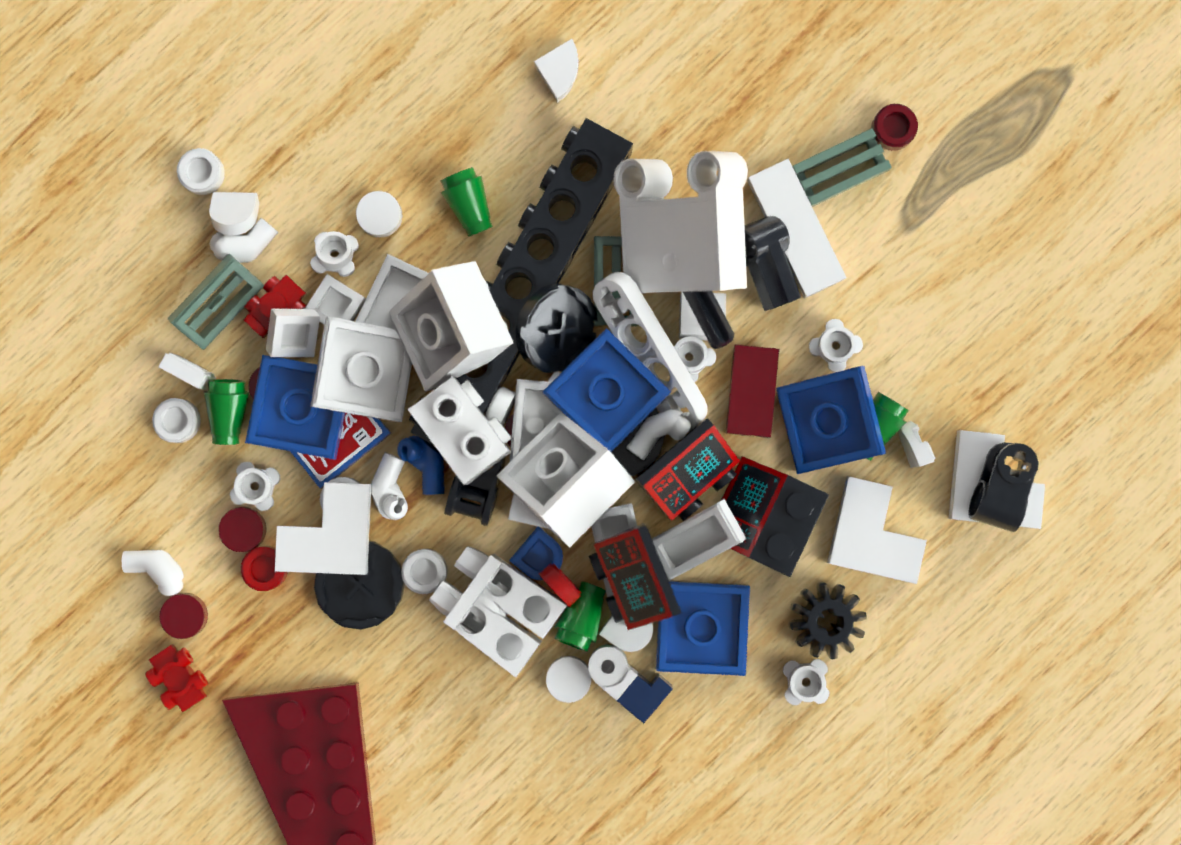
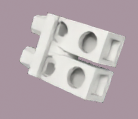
[429,546,567,677]

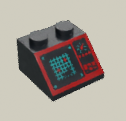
[635,418,740,521]
[721,456,829,577]
[589,523,682,630]

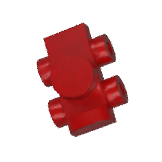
[243,275,307,338]
[145,644,208,712]

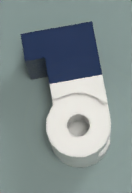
[588,644,673,724]

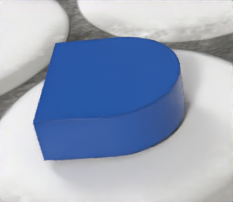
[509,526,563,580]

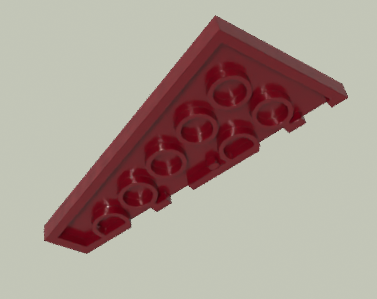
[222,682,376,845]

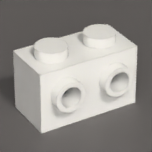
[408,376,512,485]

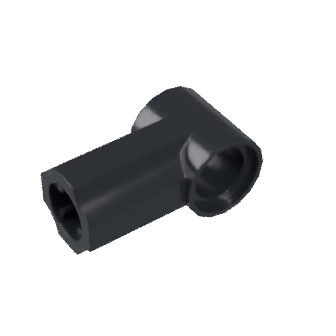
[744,216,801,311]

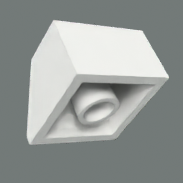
[389,261,513,392]
[497,412,635,547]

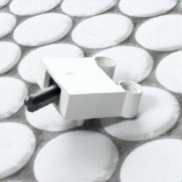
[613,151,748,349]

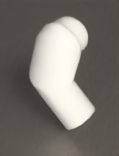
[210,218,278,263]
[626,409,691,461]
[371,452,408,520]
[121,550,184,596]

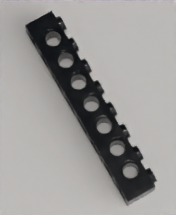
[409,118,633,446]

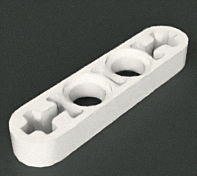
[593,272,707,432]

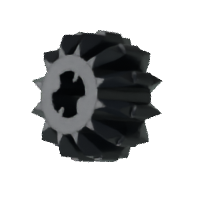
[789,582,867,659]

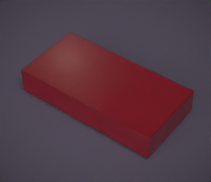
[725,345,779,438]

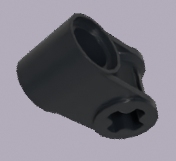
[968,442,1039,532]
[444,457,505,527]

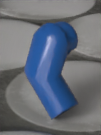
[397,435,445,495]

